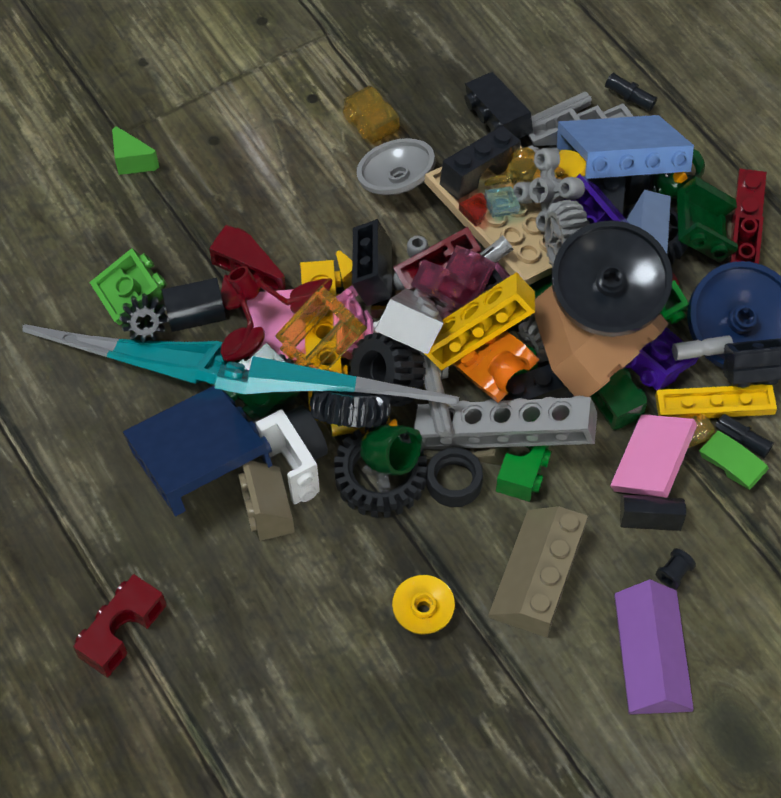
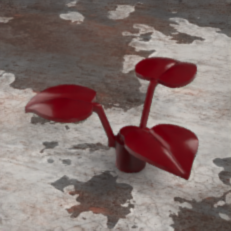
[221,266,332,361]

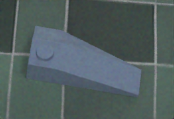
[627,190,671,253]

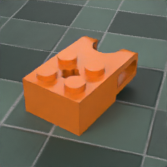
[453,331,540,403]

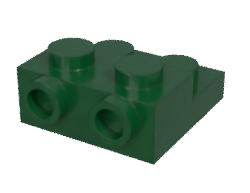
[224,343,300,421]

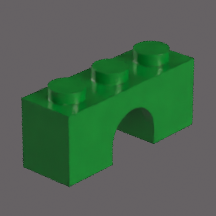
[496,419,552,502]

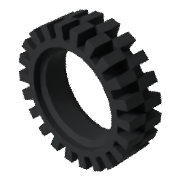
[334,427,427,518]

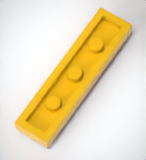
[655,384,777,419]

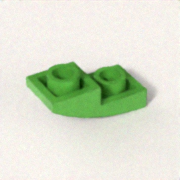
[699,430,769,490]

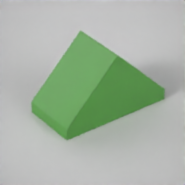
[112,126,159,175]

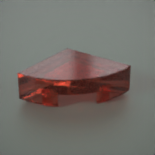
[458,192,487,227]

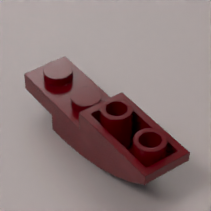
[730,169,767,264]

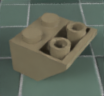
[238,461,295,541]

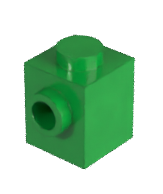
[661,280,689,324]

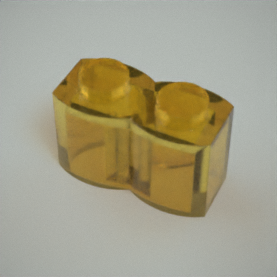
[343,85,399,143]

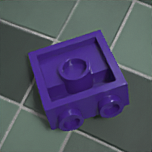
[625,327,699,390]

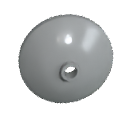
[357,138,436,195]

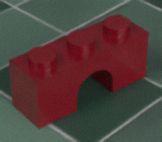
[73,574,167,678]

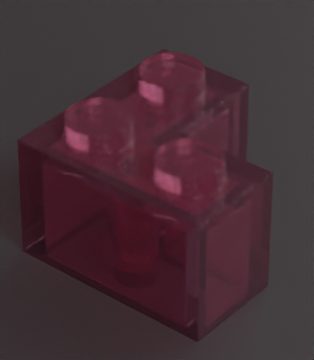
[410,245,497,310]

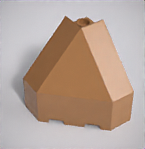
[533,285,668,397]

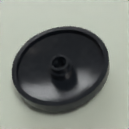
[552,221,673,337]

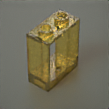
[275,285,367,371]

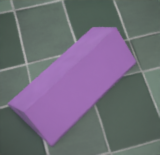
[614,579,694,714]

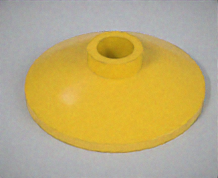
[392,575,455,634]

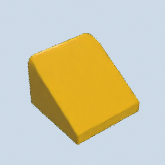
[336,250,354,290]

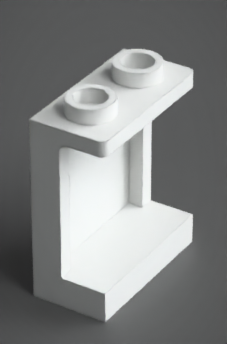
[256,409,320,504]

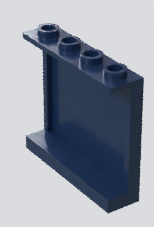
[123,385,273,517]

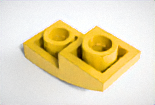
[554,150,586,179]

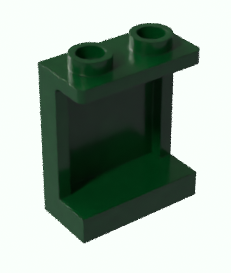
[677,176,738,263]

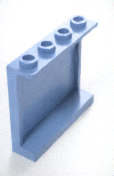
[557,115,694,179]

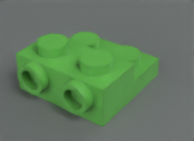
[89,248,167,325]

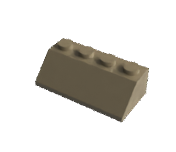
[488,506,588,638]

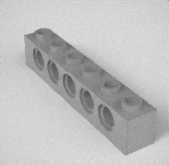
[414,396,597,450]

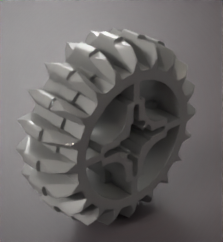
[544,200,590,269]

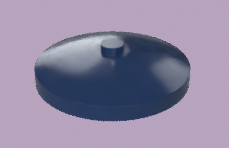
[687,261,781,369]

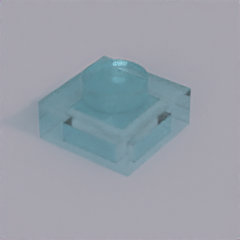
[484,186,520,218]

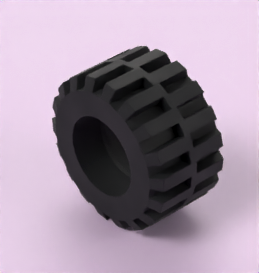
[349,333,426,406]

